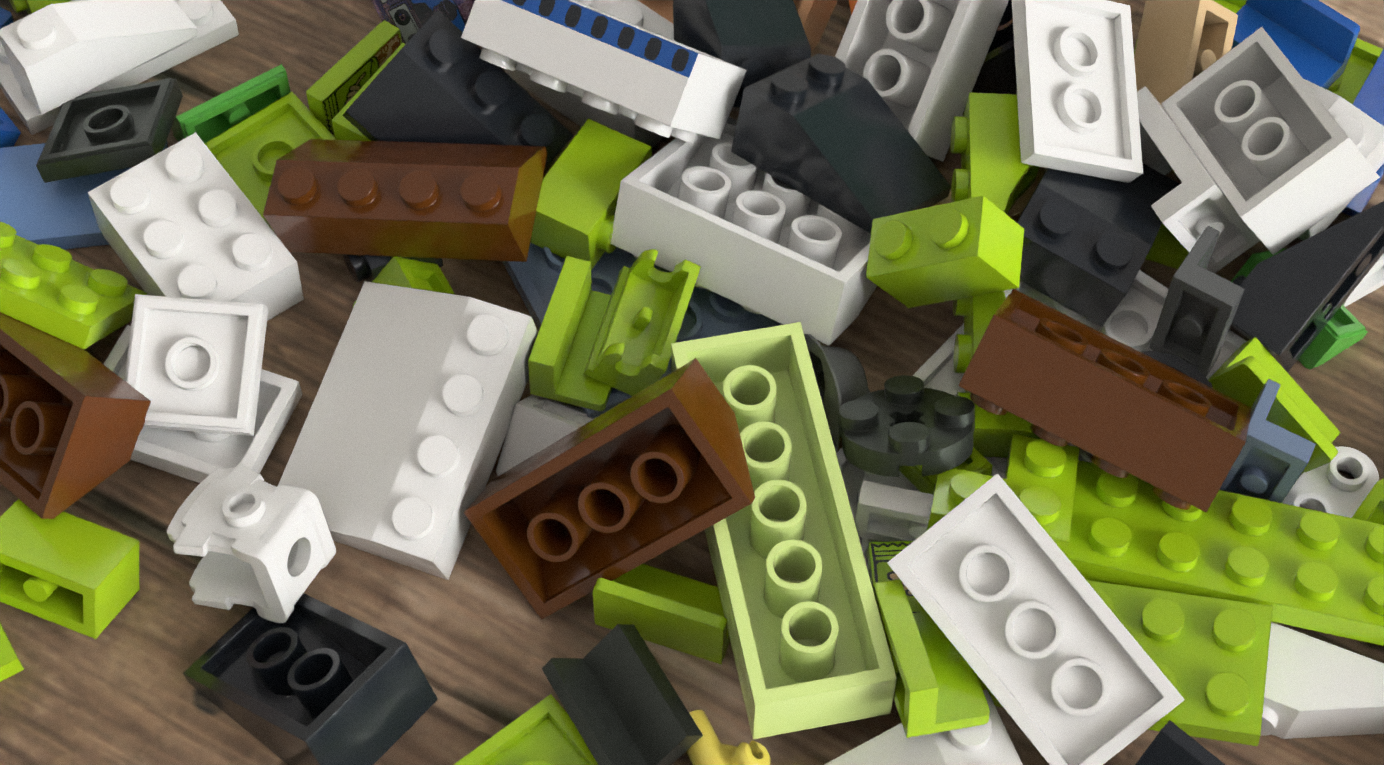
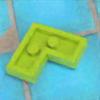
[927,434,1079,555]

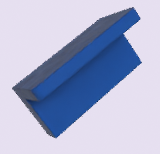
[1231,0,1360,89]

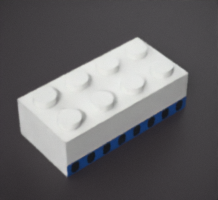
[461,0,747,144]

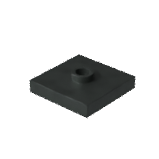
[36,78,183,183]

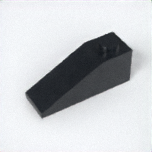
[1229,201,1384,373]

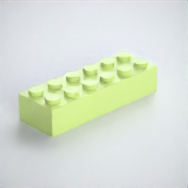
[671,322,897,739]

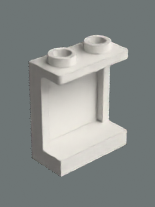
[1137,86,1260,273]

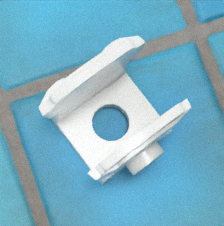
[167,464,336,623]

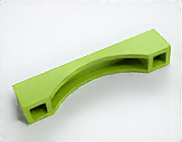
[950,92,1041,458]

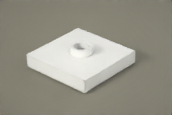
[124,294,268,436]

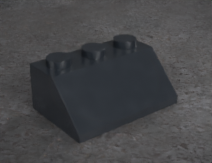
[343,10,574,168]

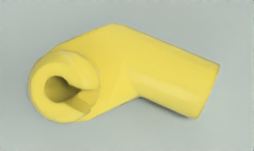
[686,710,771,765]

